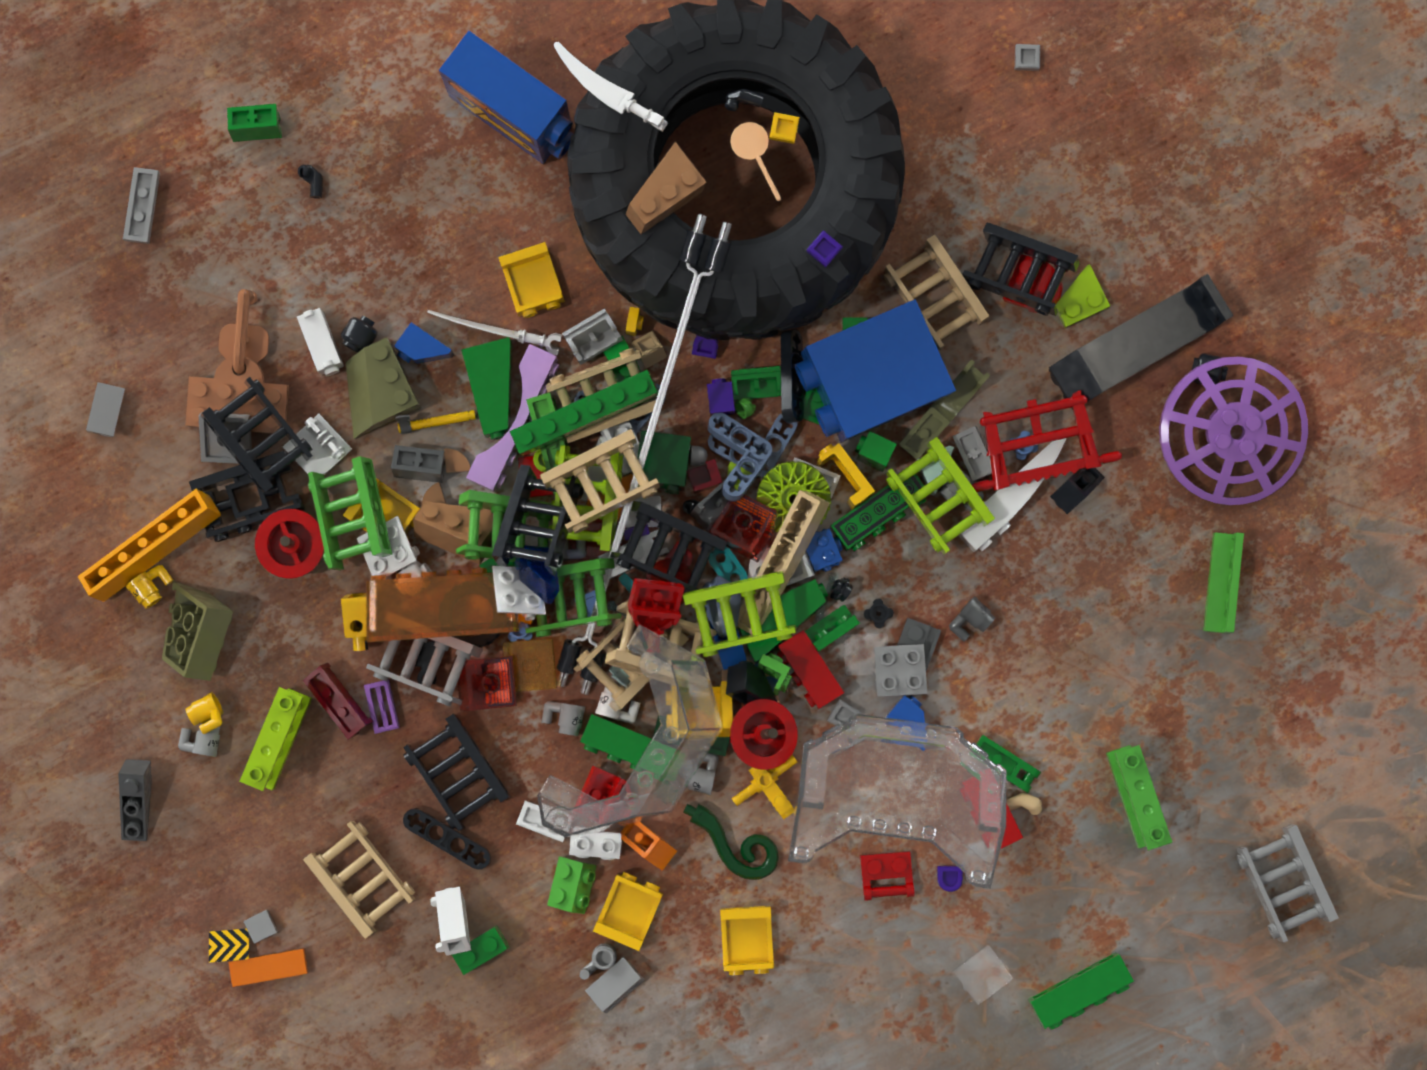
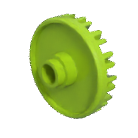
[757,461,831,533]

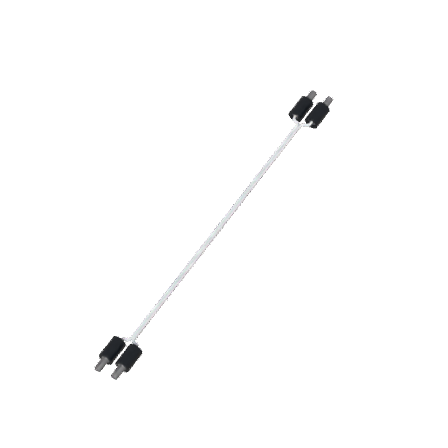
[556,214,731,695]

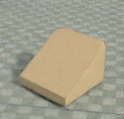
[631,331,667,368]

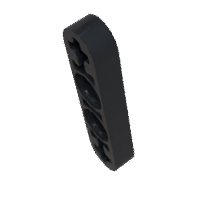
[780,329,804,423]
[403,809,491,870]

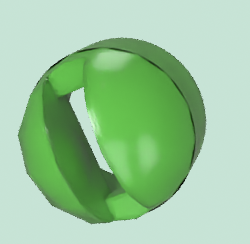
[734,398,756,419]

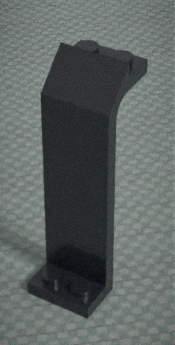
[1048,274,1234,410]

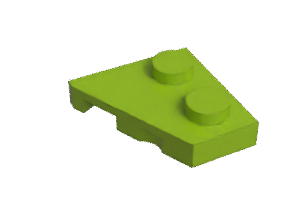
[1056,264,1110,328]

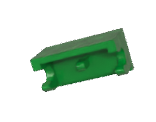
[227,104,282,142]
[731,366,781,401]

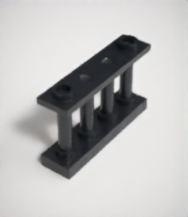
[963,222,1080,316]
[201,377,313,494]
[492,464,584,576]
[610,501,727,594]
[403,713,511,831]

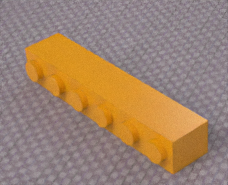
[78,489,221,602]

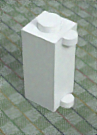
[297,308,344,376]
[430,887,471,956]

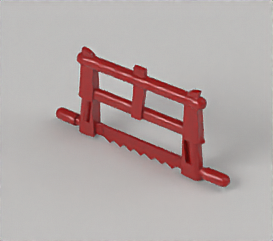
[972,390,1122,492]

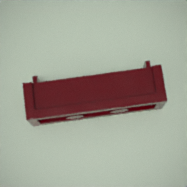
[302,663,373,740]

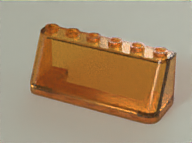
[366,566,522,642]

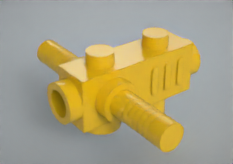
[731,755,798,820]

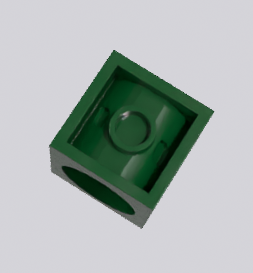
[637,430,691,495]

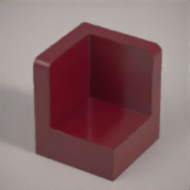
[687,459,722,494]

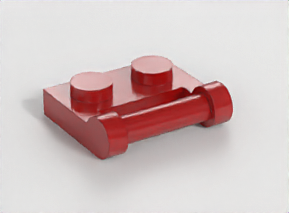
[860,851,914,901]

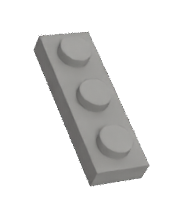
[123,167,160,244]

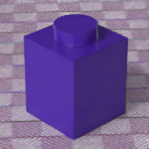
[707,378,735,417]

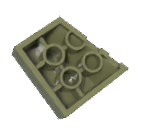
[345,337,421,439]
[162,581,233,681]

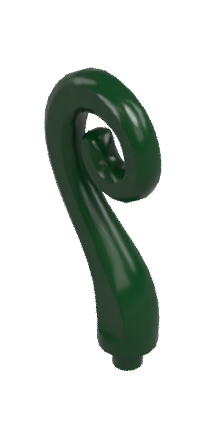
[683,804,779,880]

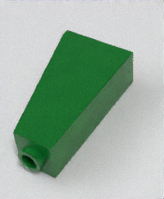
[461,337,512,440]
[738,579,828,664]

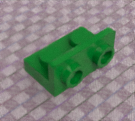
[805,605,860,652]

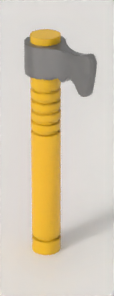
[395,410,476,434]

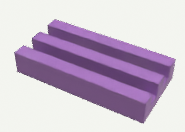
[364,680,400,734]

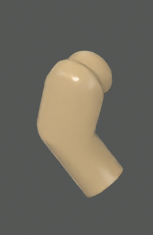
[1005,793,1042,815]

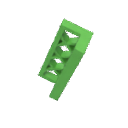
[526,392,572,495]
[1203,532,1244,634]

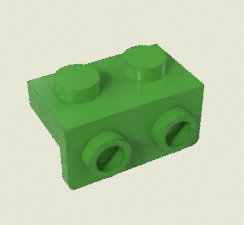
[758,653,792,696]
[547,856,596,914]

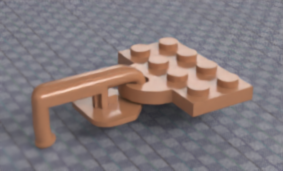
[185,289,289,433]

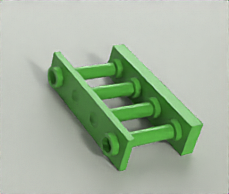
[308,456,393,571]
[456,490,553,570]
[525,558,622,637]
[1106,745,1173,851]

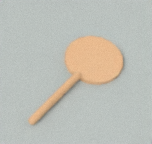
[730,122,781,201]

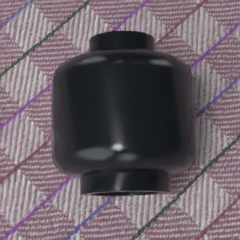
[341,315,378,353]
[1191,353,1228,385]

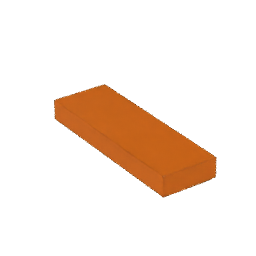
[228,948,308,987]

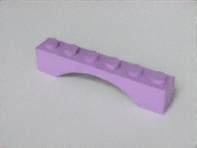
[466,344,559,493]

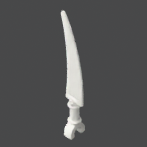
[554,42,668,132]
[427,310,562,355]

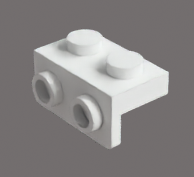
[569,829,622,860]

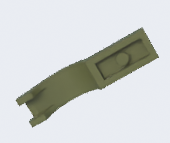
[899,359,990,460]

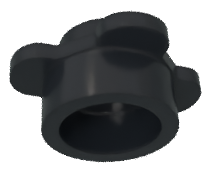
[830,577,853,602]
[864,599,894,629]

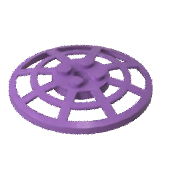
[1159,356,1308,505]

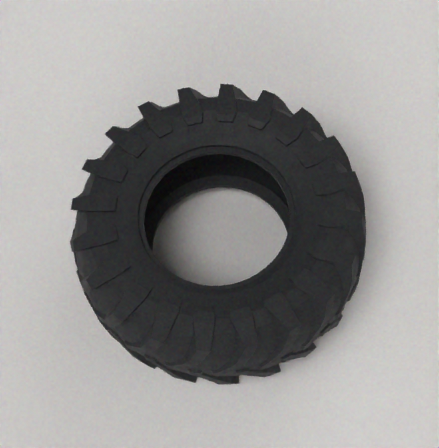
[567,0,905,340]

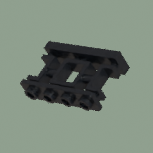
[189,451,305,542]

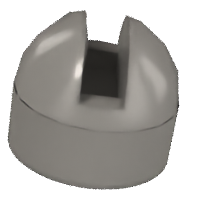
[690,445,708,466]

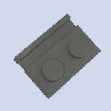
[897,618,941,671]

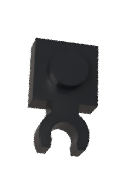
[414,641,440,684]

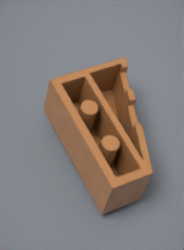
[626,142,707,234]
[413,501,493,565]

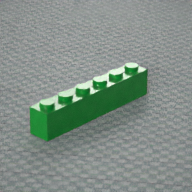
[509,370,659,456]

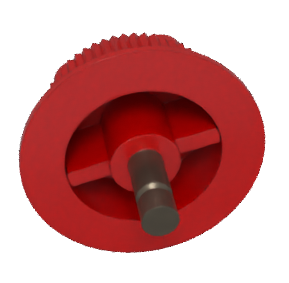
[255,509,324,579]
[730,699,798,770]

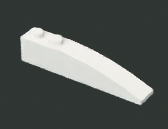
[958,438,1066,552]

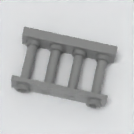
[366,612,483,707]
[1236,824,1339,943]

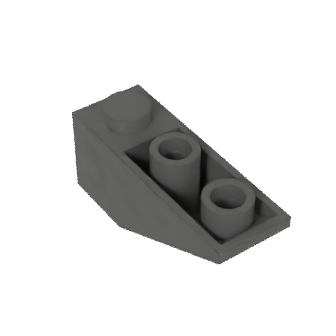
[118,759,152,841]

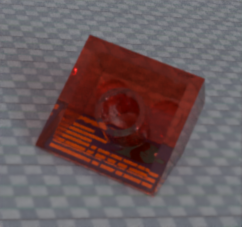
[710,494,778,563]
[457,656,517,711]

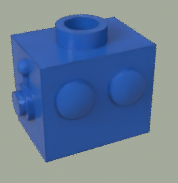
[806,528,843,573]

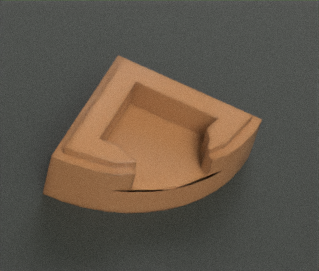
[444,448,471,474]
[422,482,447,505]

